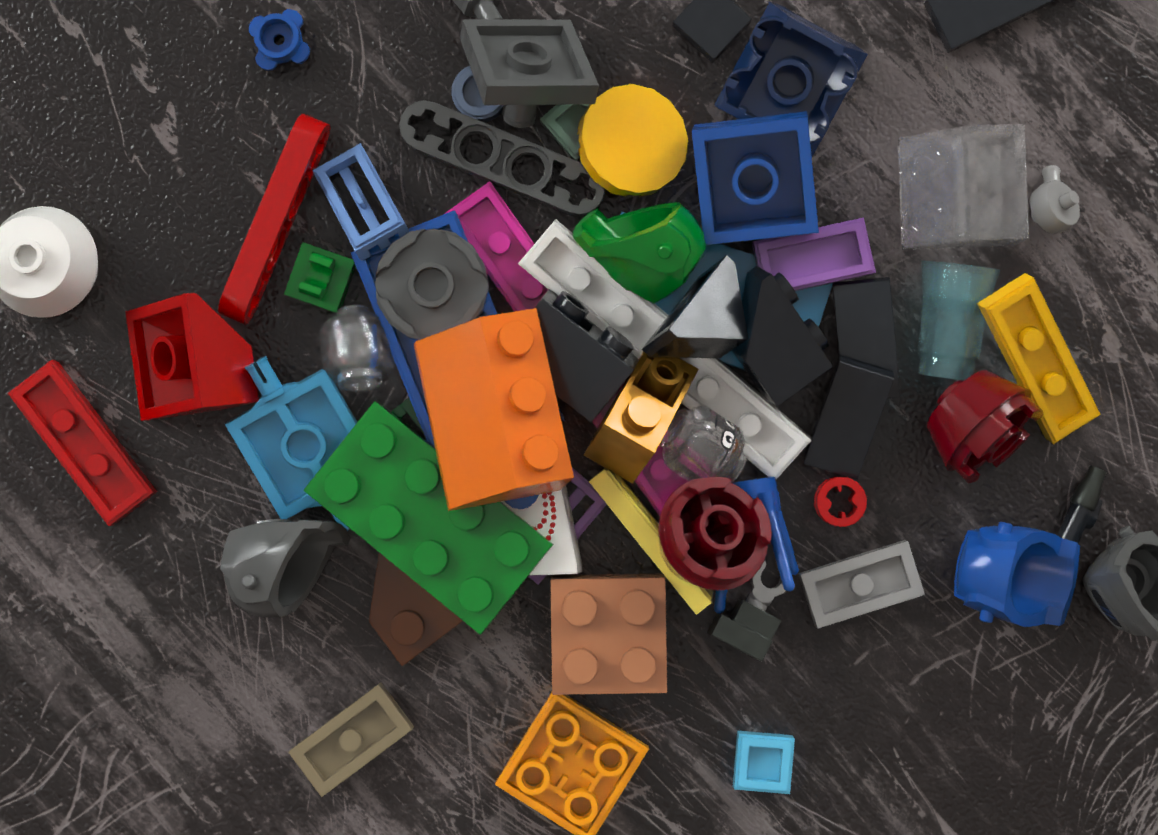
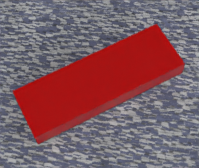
[7,360,157,526]

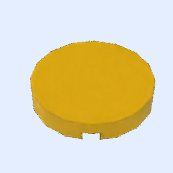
[577,84,688,197]

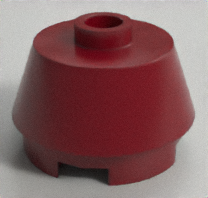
[927,370,1043,483]
[659,477,772,590]

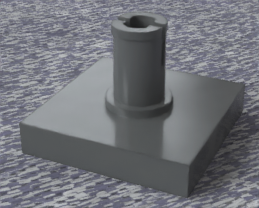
[460,19,599,128]

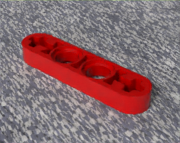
[218,113,330,325]

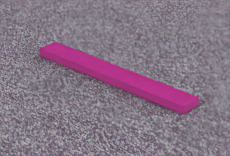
[445,181,701,517]

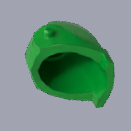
[573,202,706,303]

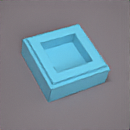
[733,731,795,794]

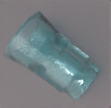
[917,261,1001,380]

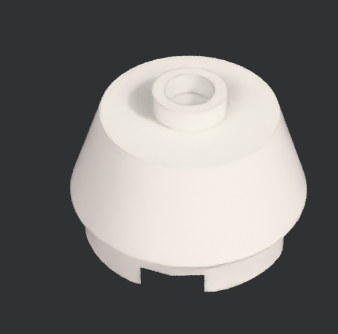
[0,206,98,318]

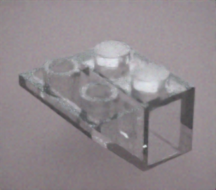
[898,124,1029,250]

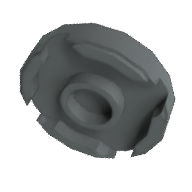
[375,229,489,340]

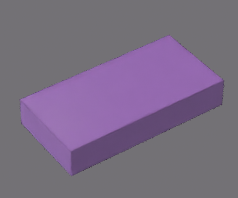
[752,218,876,291]

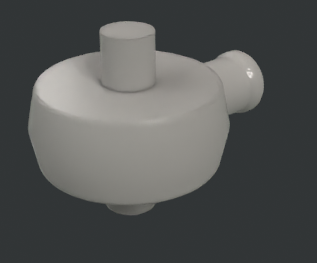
[1030,165,1080,234]

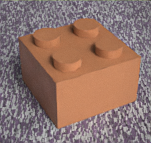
[550,573,667,695]

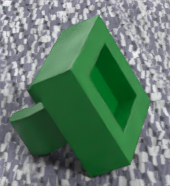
[284,242,356,314]

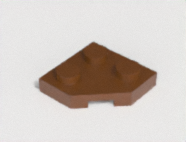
[369,553,463,666]

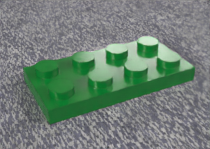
[303,401,554,635]

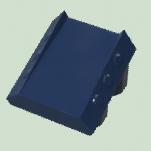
[714,2,868,156]

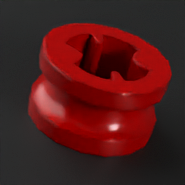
[813,476,867,527]

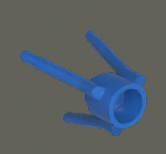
[714,477,799,614]

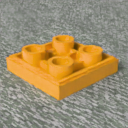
[495,692,649,835]

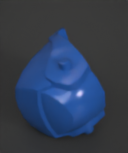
[954,522,1080,627]

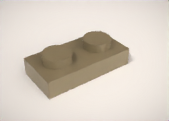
[288,682,414,797]

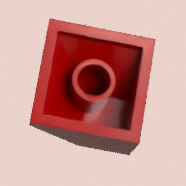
[125,293,259,421]

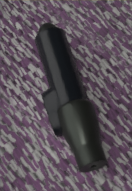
[1057,465,1107,543]

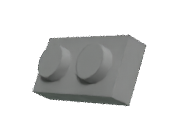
[798,540,925,629]

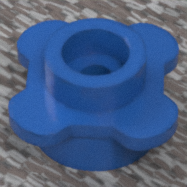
[249,9,310,71]

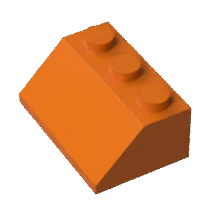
[414,308,574,511]

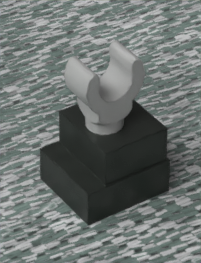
[707,561,786,662]

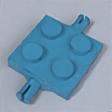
[225,356,357,531]

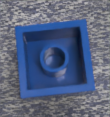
[692,111,819,245]

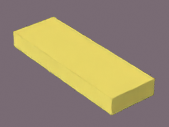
[589,468,713,615]

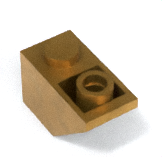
[584,351,699,484]

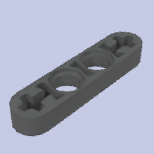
[399,100,605,218]

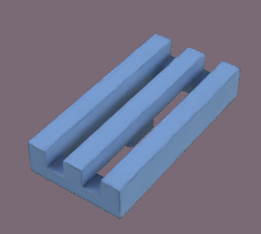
[312,143,410,261]

